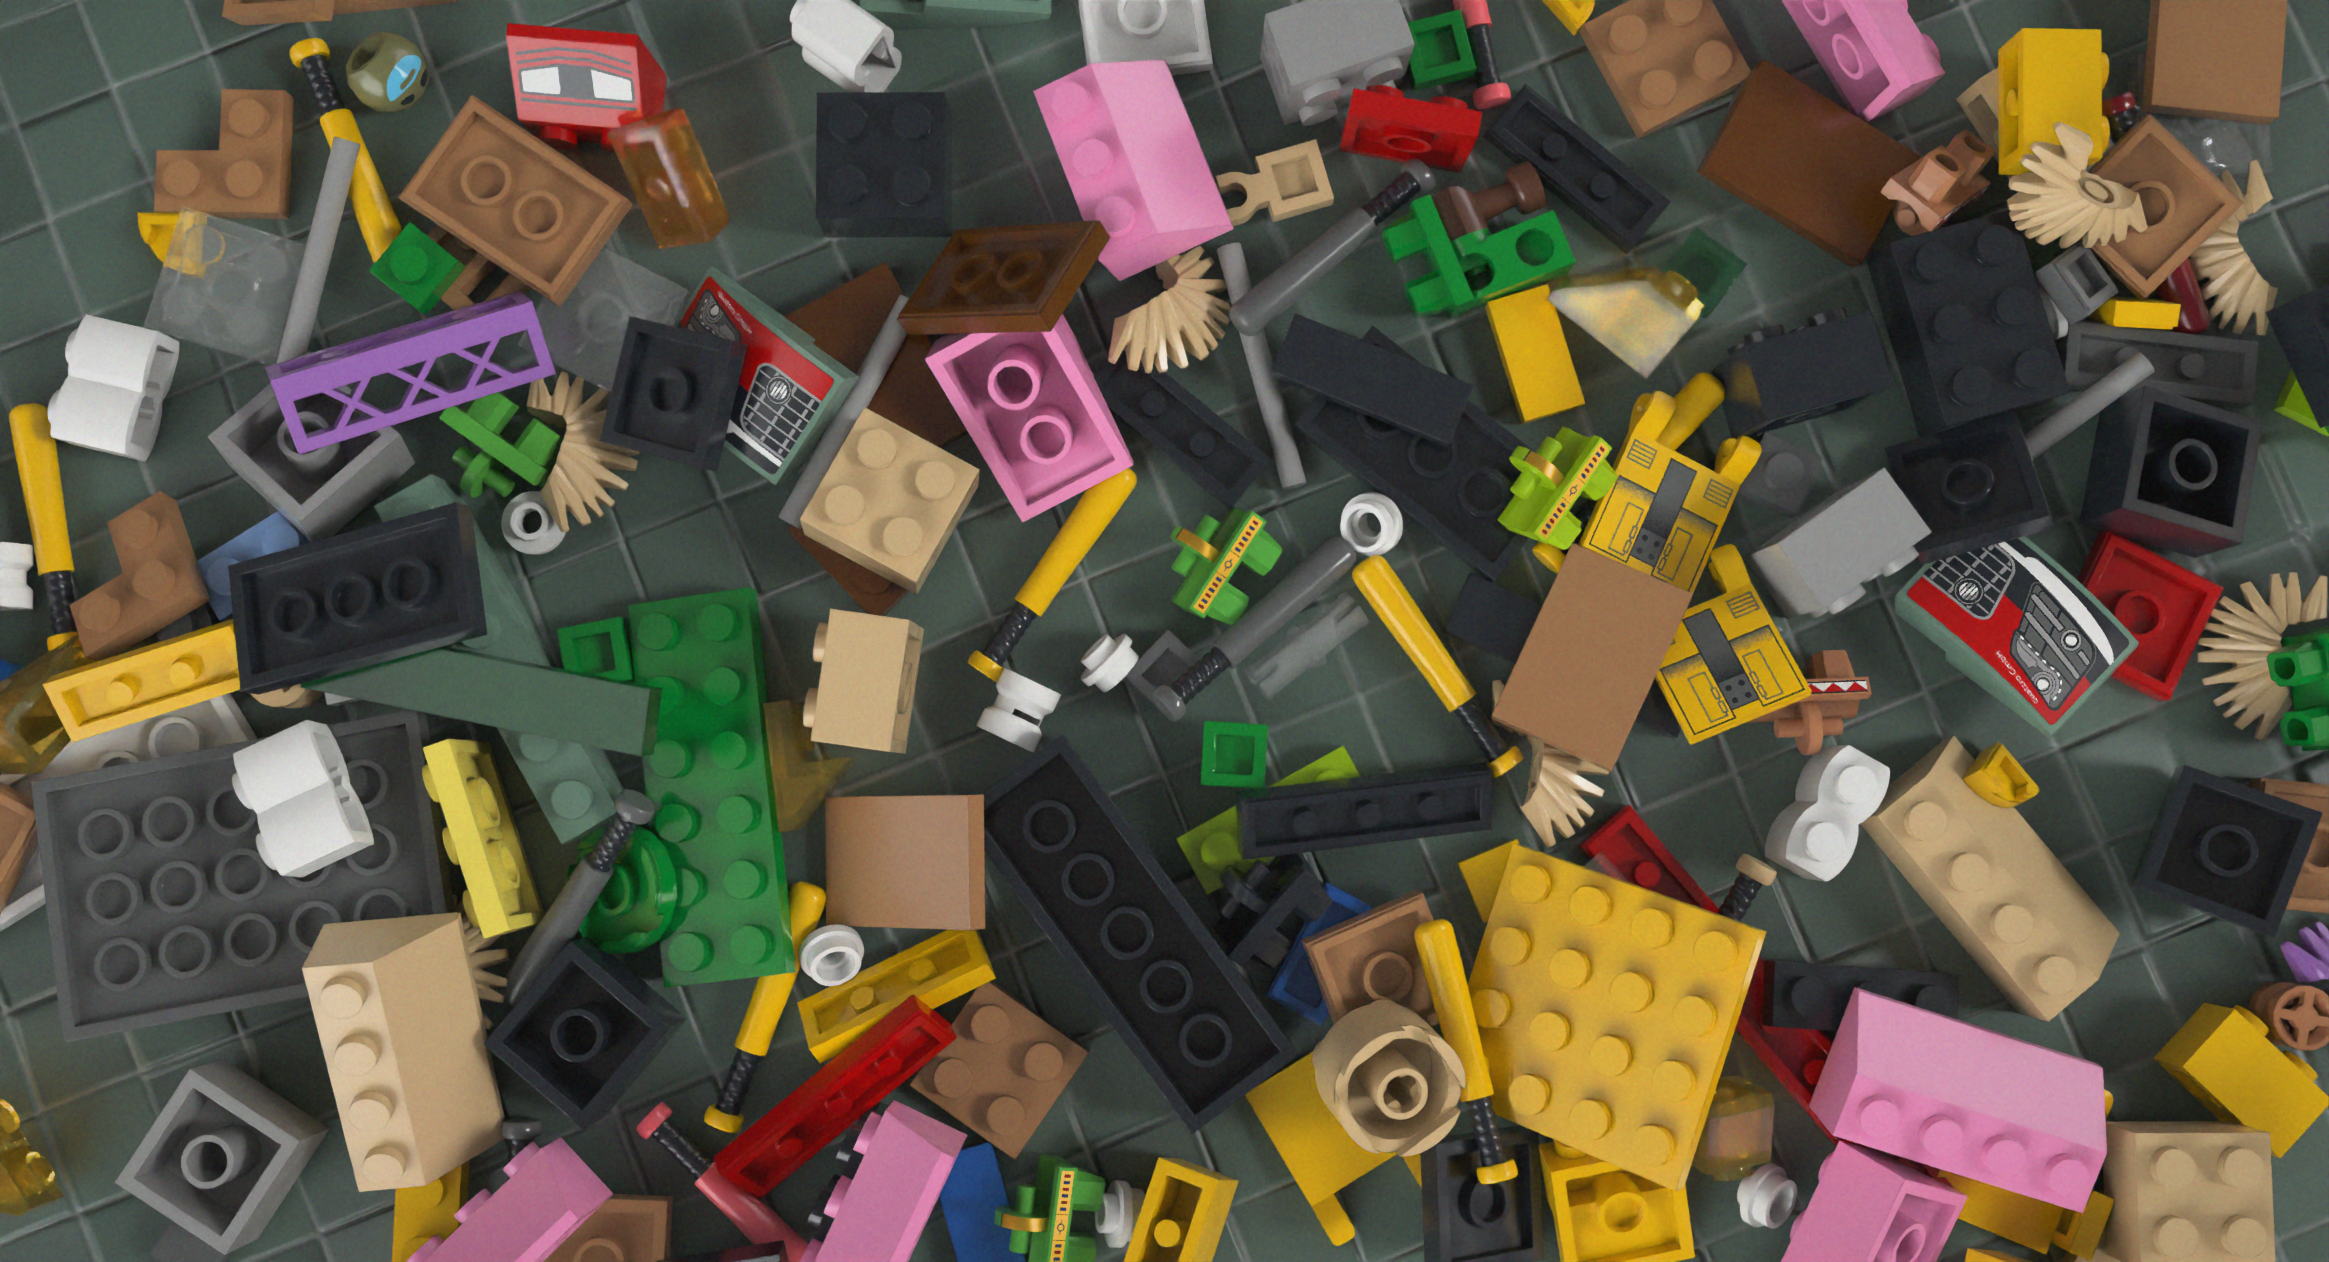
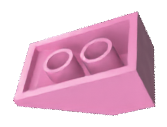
[925,314,1134,523]

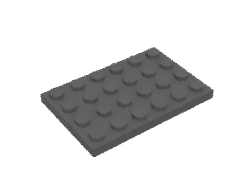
[31,710,455,1043]

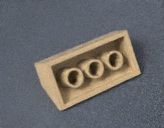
[1860,735,2120,1022]
[302,912,505,1192]

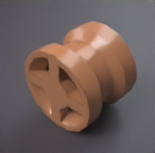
[2248,981,2329,1050]

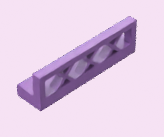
[265,291,556,455]

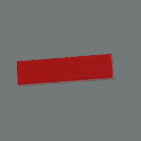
[713,994,957,1199]

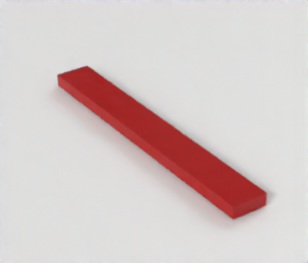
[1577,804,1955,1189]

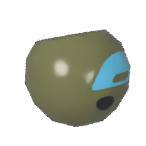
[346,31,430,113]

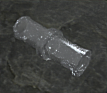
[1244,592,1369,701]

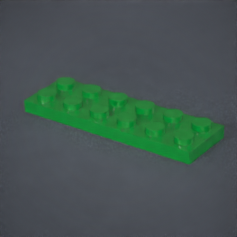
[628,587,796,988]

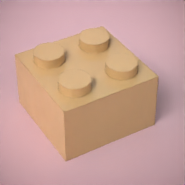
[800,407,980,595]
[803,609,924,754]
[2103,1121,2276,1262]

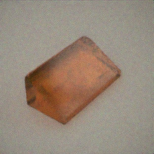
[608,108,730,249]

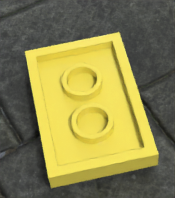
[422,739,545,939]

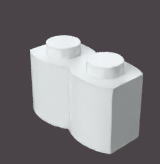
[790,0,902,92]
[47,314,179,462]
[232,720,374,877]
[1765,745,1890,882]

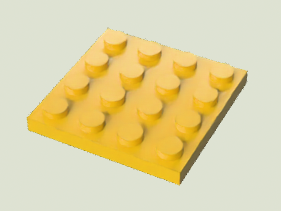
[1468,843,1767,1191]

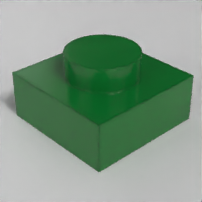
[1407,9,1476,92]
[369,222,466,315]
[557,617,635,682]
[1200,721,1268,789]

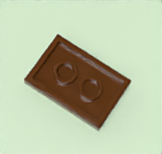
[1696,59,1920,268]
[897,220,1111,335]
[785,262,969,448]

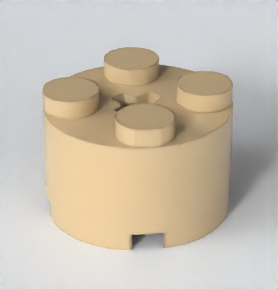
[1312,999,1465,1157]

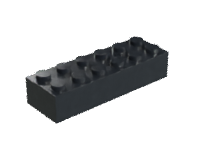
[981,734,1299,1134]

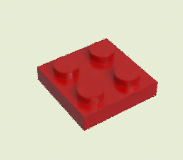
[1339,85,1482,173]

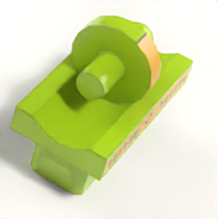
[1498,427,1618,550]

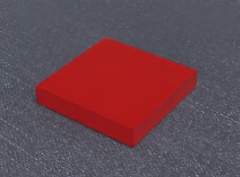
[2077,531,2223,701]

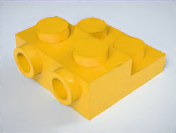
[1538,1139,1695,1262]

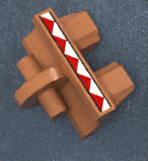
[1881,130,1995,236]
[1746,650,1872,755]

